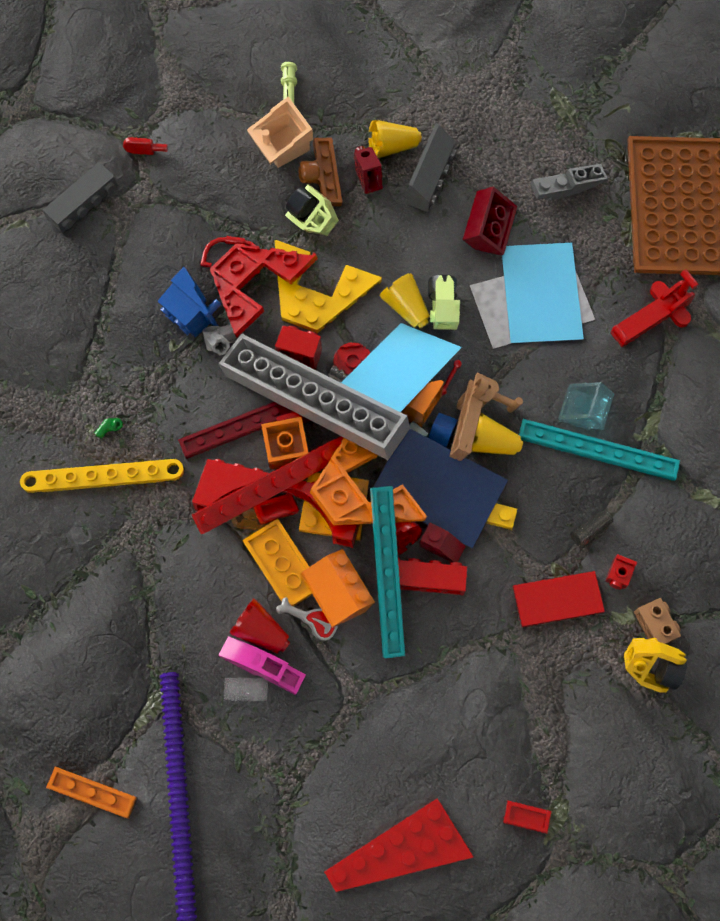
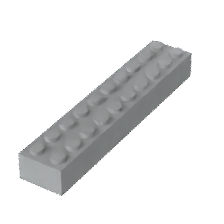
[219,334,410,460]

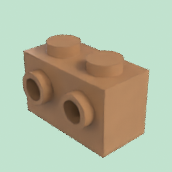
[634,598,681,644]

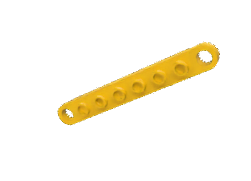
[20,459,184,493]

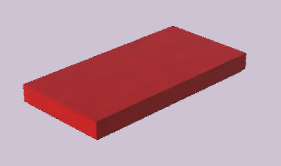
[513,571,605,627]

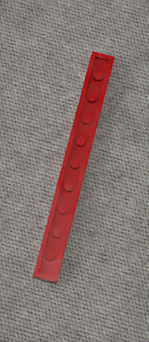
[192,436,344,534]

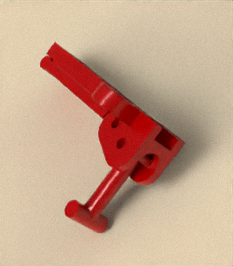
[610,269,699,347]

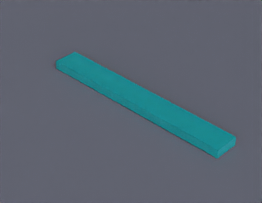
[519,419,680,481]
[370,486,405,658]

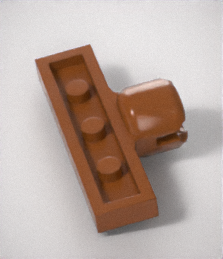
[299,138,342,206]

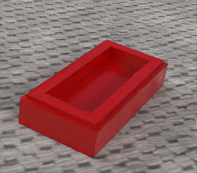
[253,494,299,525]
[503,800,551,834]

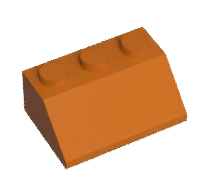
[301,549,375,628]

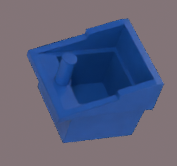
[158,267,221,338]

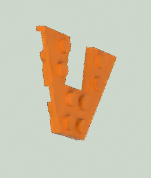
[310,438,427,525]

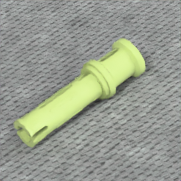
[281,62,297,103]

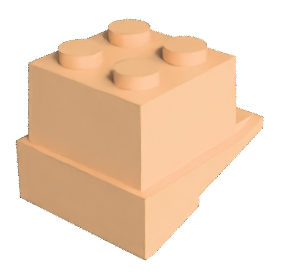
[247,97,313,168]

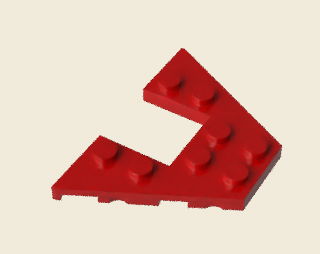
[210,243,318,338]

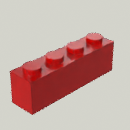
[398,557,467,595]

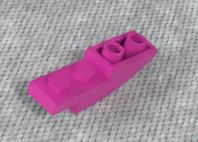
[218,636,306,695]

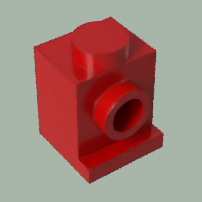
[605,554,637,590]

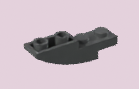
[530,163,608,200]

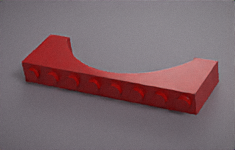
[192,459,366,548]

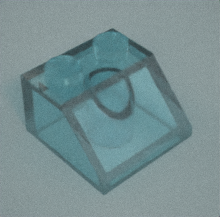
[558,382,614,430]

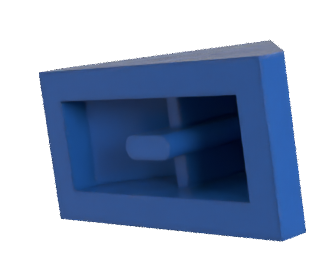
[428,413,458,448]

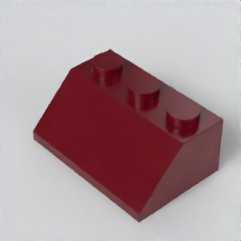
[462,186,518,256]

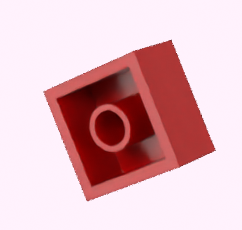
[275,325,322,370]

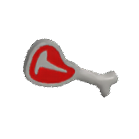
[276,597,338,641]

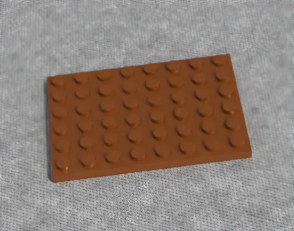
[627,136,720,275]

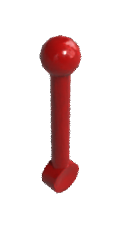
[442,360,462,395]

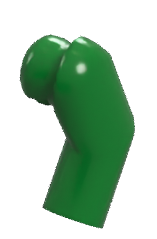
[94,418,123,439]

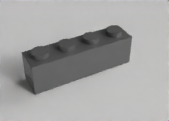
[43,163,118,233]

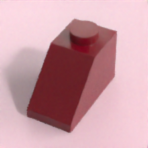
[419,523,465,562]

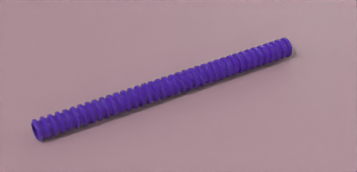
[160,672,197,921]

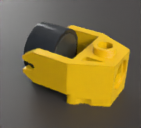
[624,638,687,693]

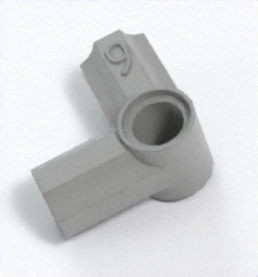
[203,324,244,356]

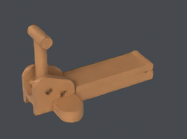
[449,373,523,461]

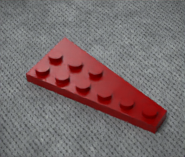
[324,798,473,892]

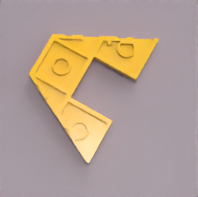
[275,240,382,333]

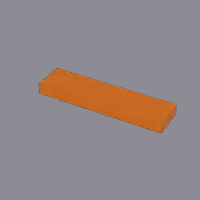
[46,767,137,819]

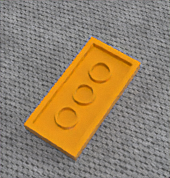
[243,519,312,606]

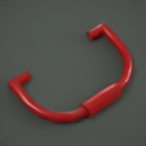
[201,236,260,274]

